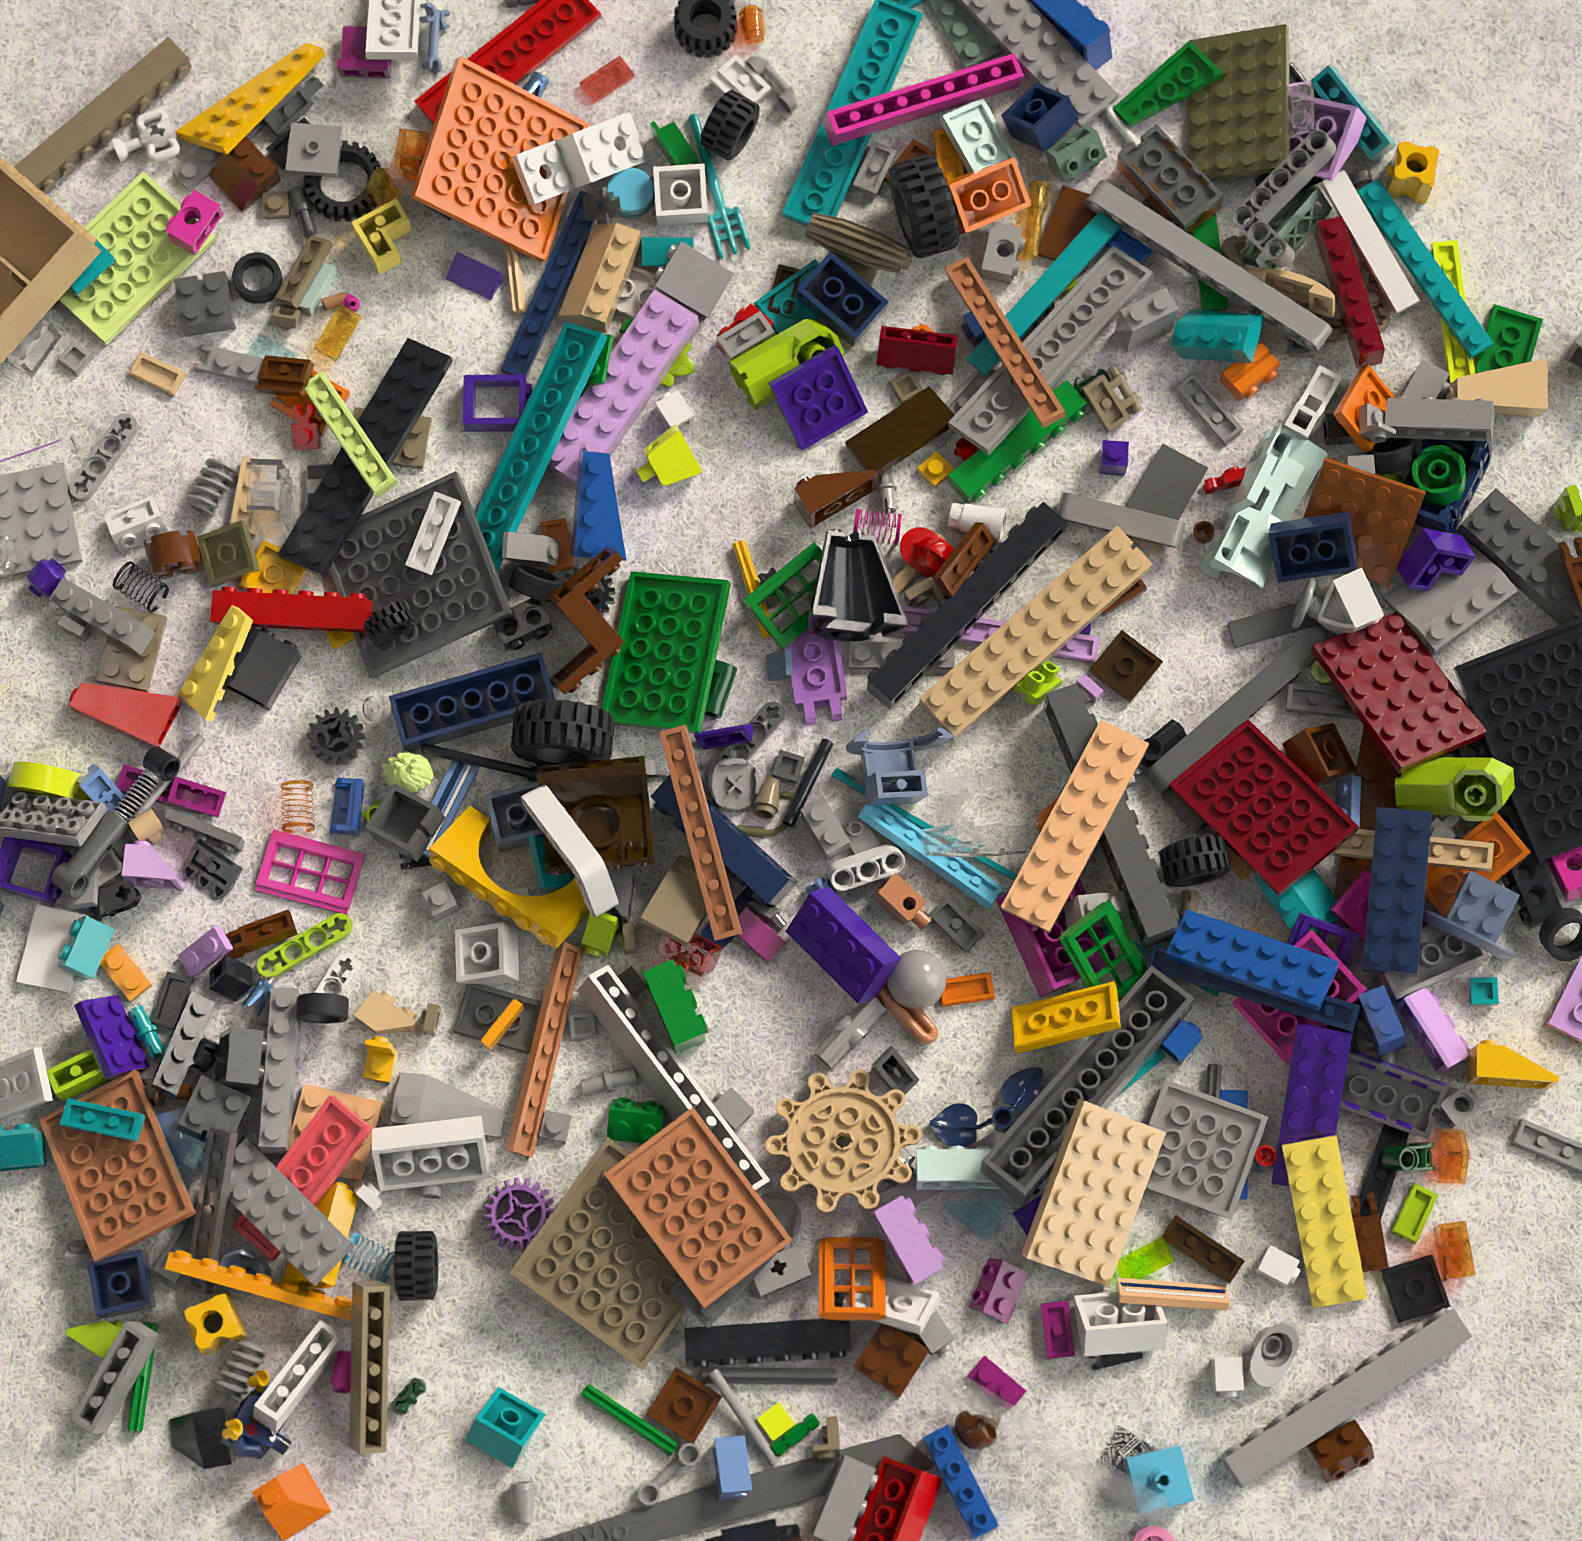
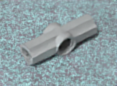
[814,998,886,1069]

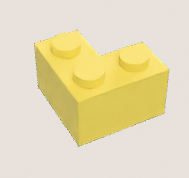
[351,198,412,275]

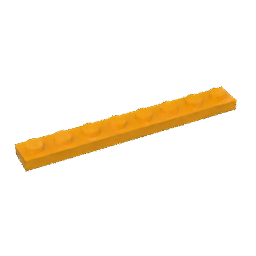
[164,1250,352,1321]

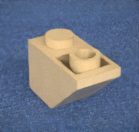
[354,990,419,1035]

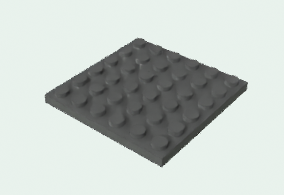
[330,471,513,679]

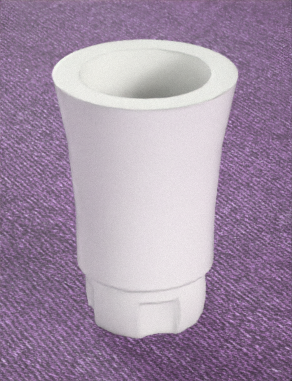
[948,503,1008,543]

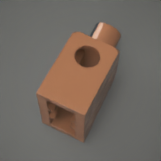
[871,873,932,930]

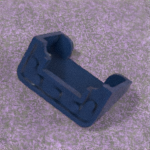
[1403,439,1492,534]

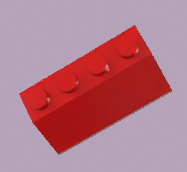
[853,1456,943,1541]

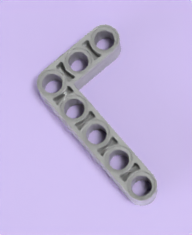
[1232,130,1336,268]

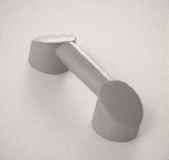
[745,56,797,113]
[637,1442,701,1505]

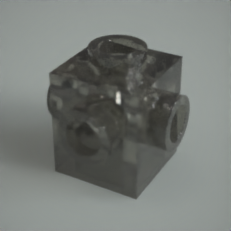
[583,187,621,225]

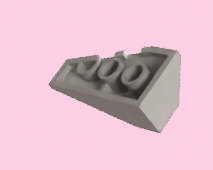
[391,1072,505,1138]

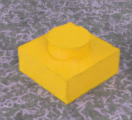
[917,451,954,488]

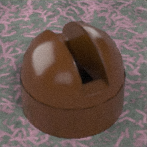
[1193,521,1215,544]

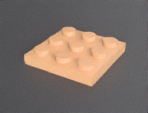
[290,1084,383,1181]

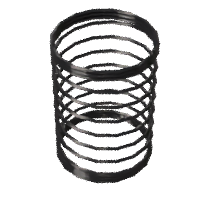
[112,561,169,613]

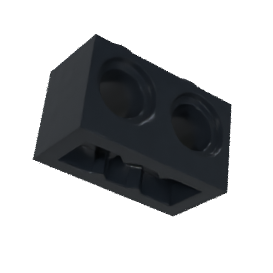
[493,598,553,651]

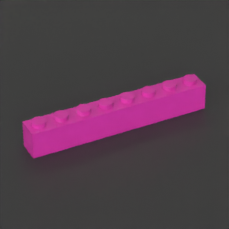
[823,53,1024,146]

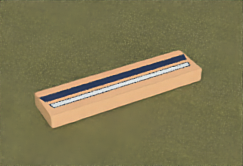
[1116,1278,1230,1311]

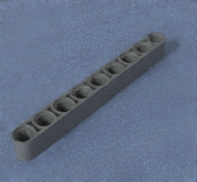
[1144,624,1330,793]

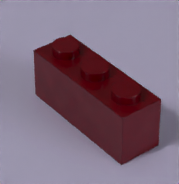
[876,325,958,375]

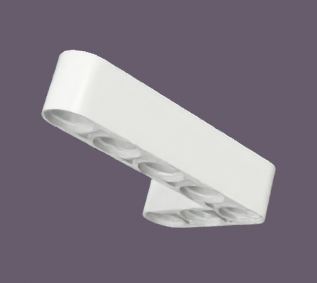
[521,784,619,918]

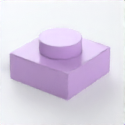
[1076,674,1104,704]

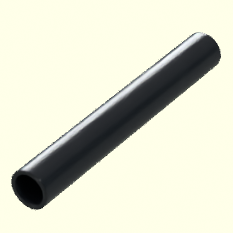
[782,738,834,827]

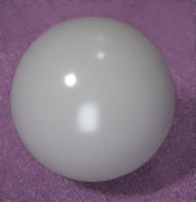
[887,950,946,1009]

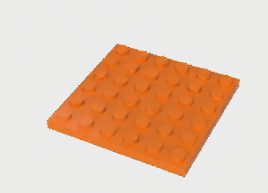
[410,56,589,263]

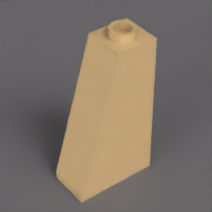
[1446,359,1548,417]

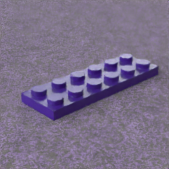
[1271,1023,1352,1187]

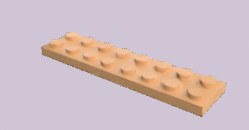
[1001,720,1149,933]

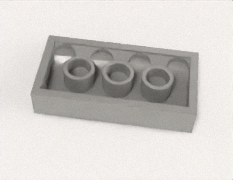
[1378,925,1490,1004]

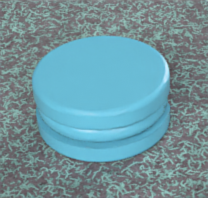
[607,168,655,219]

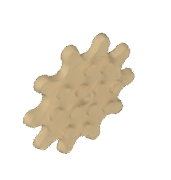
[765,1069,922,1213]

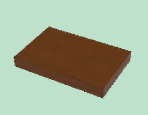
[1038,185,1097,272]

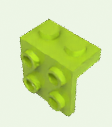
[1553,484,1582,533]

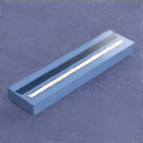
[422,761,480,858]

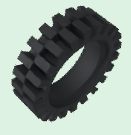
[303,140,384,222]

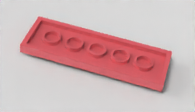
[232,1095,373,1261]

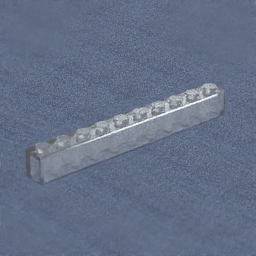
[914,1354,1170,1526]

